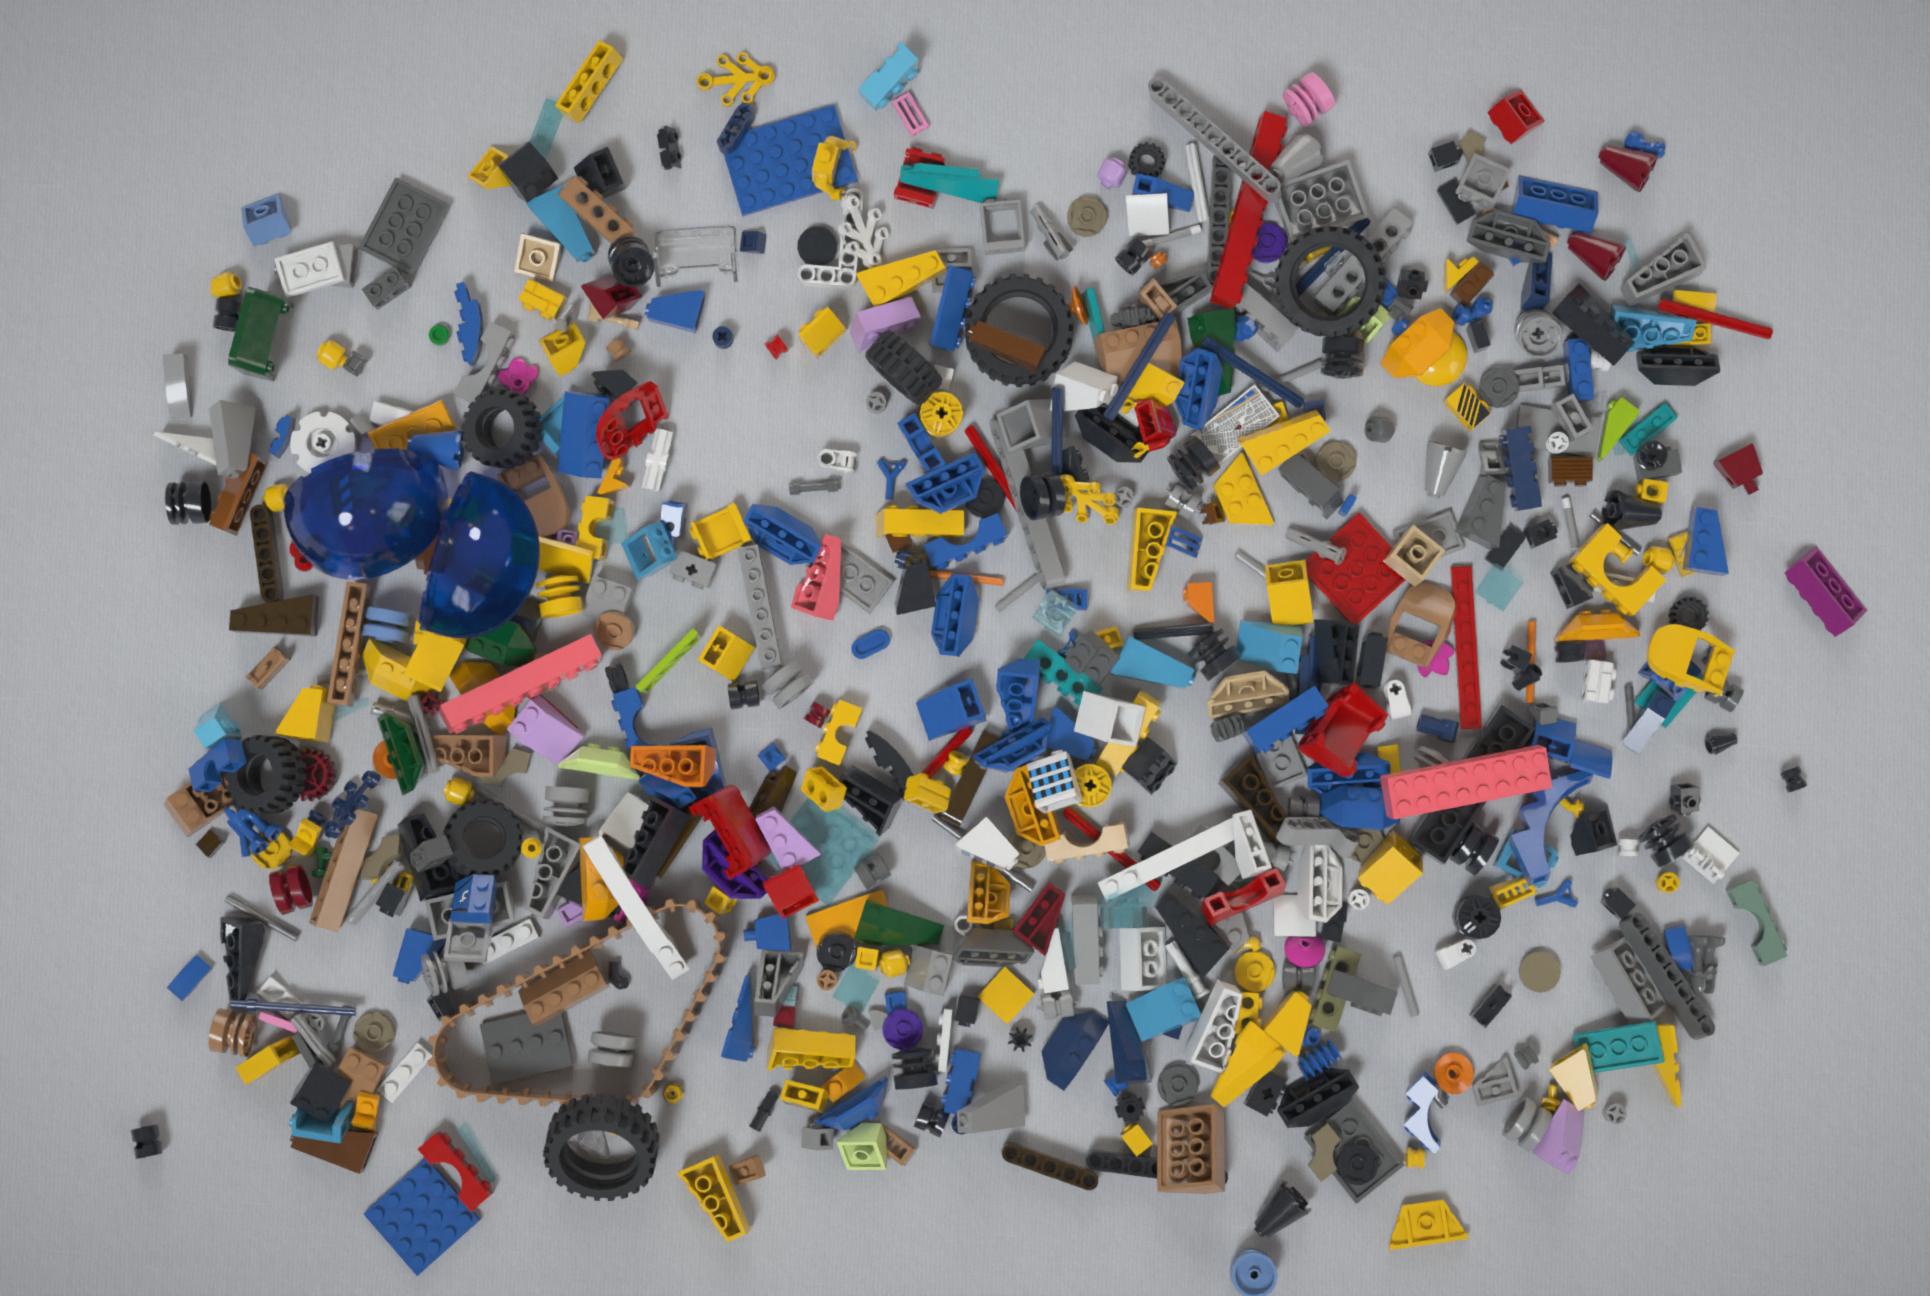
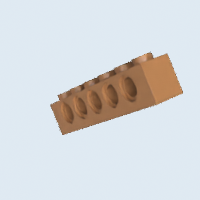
[327,581,372,707]

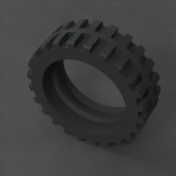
[1274,226,1387,337]
[965,274,1074,387]
[543,1093,660,1201]

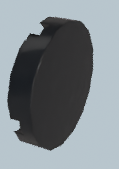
[797,226,837,266]
[965,478,1005,519]
[816,931,857,972]
[1336,1143,1378,1185]

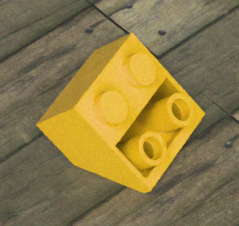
[798,306,846,359]
[698,625,755,682]

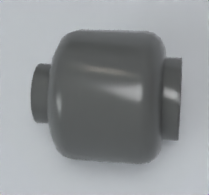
[1364,416,1395,443]

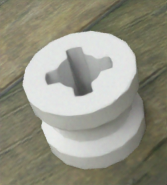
[1545,432,1569,454]
[1618,839,1639,856]
[1347,889,1370,910]

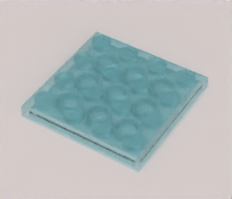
[766,798,878,906]

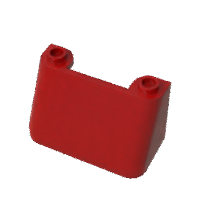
[1296,683,1389,777]
[688,784,771,880]

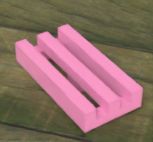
[892,92,929,137]
[258,1011,298,1033]

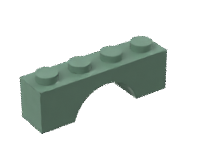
[1726,880,1787,966]

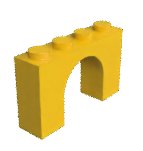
[1569,523,1666,616]

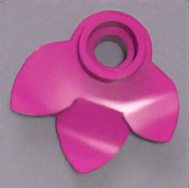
[498,357,538,395]
[1417,640,1455,678]

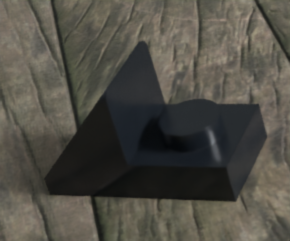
[1320,901,1348,943]

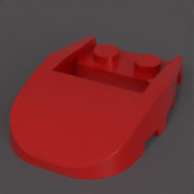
[596,381,669,460]

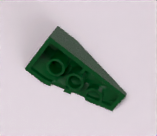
[1187,309,1237,397]

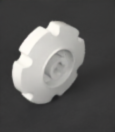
[290,412,357,476]

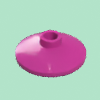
[1284,934,1326,967]

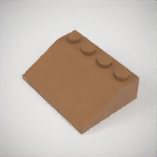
[1093,320,1182,398]
[1157,1104,1225,1194]

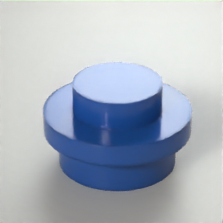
[1302,1026,1320,1047]

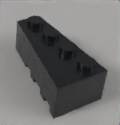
[1552,283,1635,366]
[622,795,690,889]
[397,813,460,902]
[1137,831,1223,900]
[1154,892,1230,978]

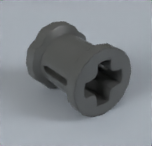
[342,351,368,377]

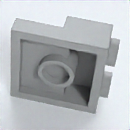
[1455,153,1511,210]
[444,919,493,963]

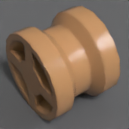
[606,337,631,362]
[817,969,838,991]

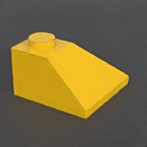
[466,146,510,189]
[539,321,585,377]
[1127,363,1185,407]

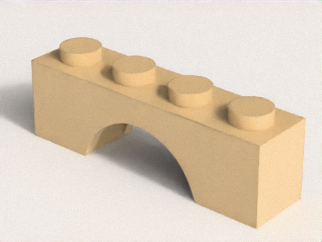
[1045,821,1130,863]

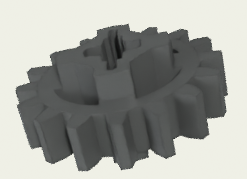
[1110,305,1155,329]

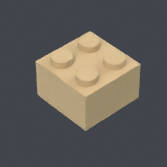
[1383,525,1445,587]

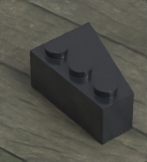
[1313,619,1359,686]

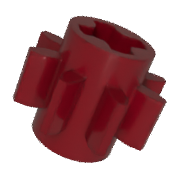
[420,691,445,717]

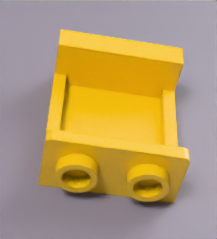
[689,503,753,561]

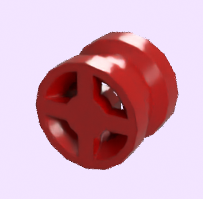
[764,334,789,360]

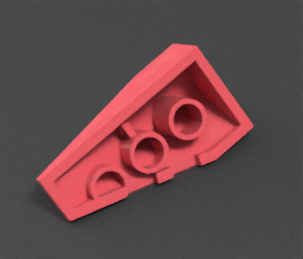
[791,534,841,621]

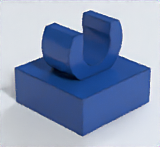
[757,743,786,772]

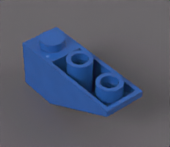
[1132,173,1194,212]

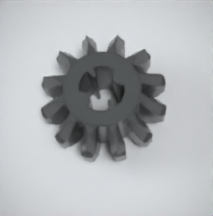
[1210,714,1246,742]

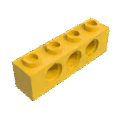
[554,40,623,124]

